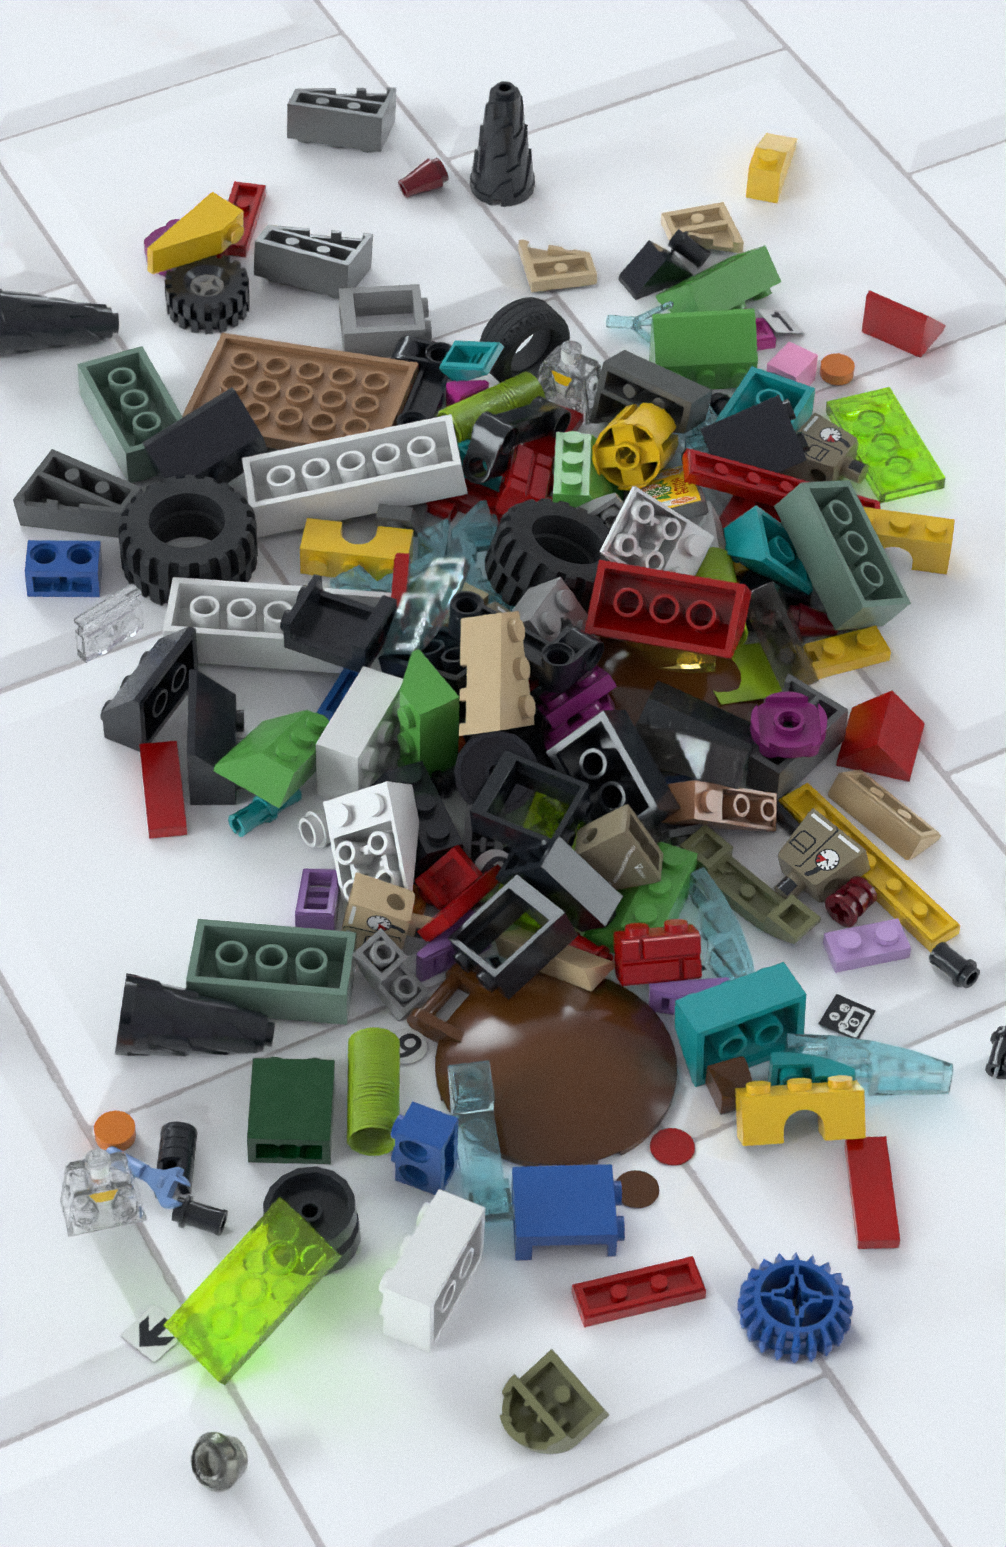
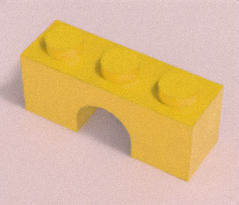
[863,507,955,575]
[300,518,414,584]
[735,1075,866,1146]

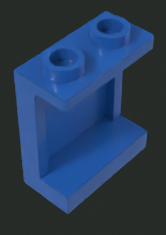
[511,1164,625,1261]

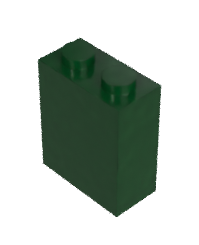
[247,1057,335,1165]

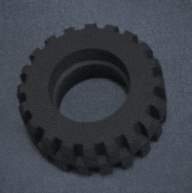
[118,475,258,606]
[484,498,612,615]

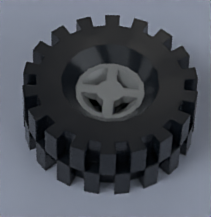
[164,255,250,334]

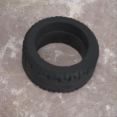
[480,297,570,383]

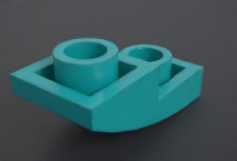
[768,1052,856,1086]

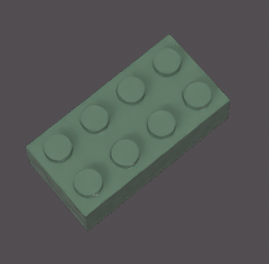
[77,346,183,483]
[774,480,911,630]
[186,919,357,1025]

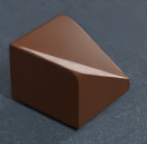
[705,1056,752,1115]

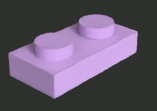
[823,918,911,973]

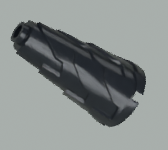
[470,81,535,207]
[0,289,119,356]
[115,973,275,1057]

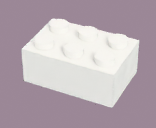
[316,666,403,799]
[379,1189,485,1353]

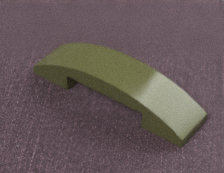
[679,824,821,944]

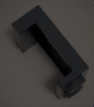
[700,395,810,473]
[280,574,397,673]

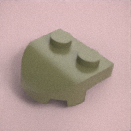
[500,1349,610,1454]

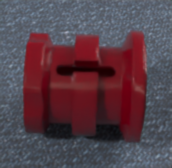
[825,876,877,928]

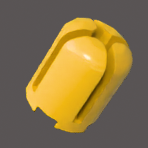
[592,403,679,491]

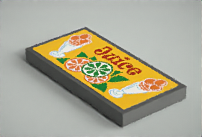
[627,464,709,519]

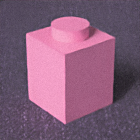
[766,341,818,386]

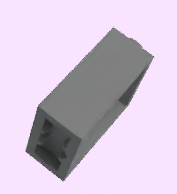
[339,284,432,357]

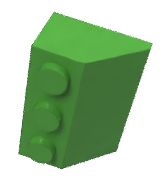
[655,245,782,313]
[649,308,758,390]
[553,431,624,508]
[397,649,459,777]
[213,709,329,808]
[583,842,698,954]

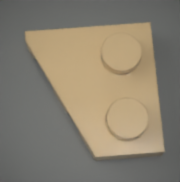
[661,202,744,253]
[518,240,597,292]

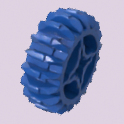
[737,1252,854,1364]

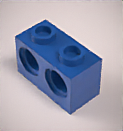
[24,540,103,597]
[391,1101,458,1195]

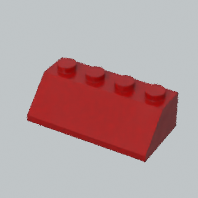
[585,560,752,659]

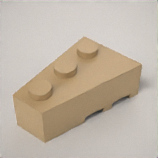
[459,611,536,736]

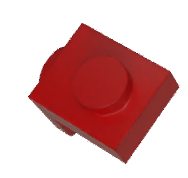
[414,844,483,910]

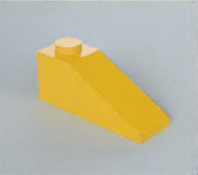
[746,133,798,203]
[147,192,244,274]

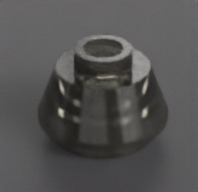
[191,1431,248,1493]

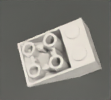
[600,486,715,576]
[323,781,419,914]

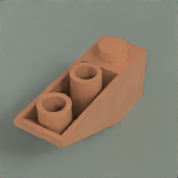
[662,780,777,832]

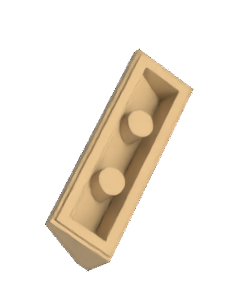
[828,770,941,860]
[495,928,615,992]

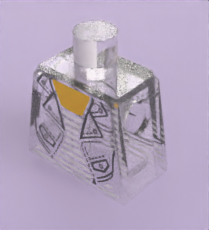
[537,340,601,426]
[60,1149,147,1237]

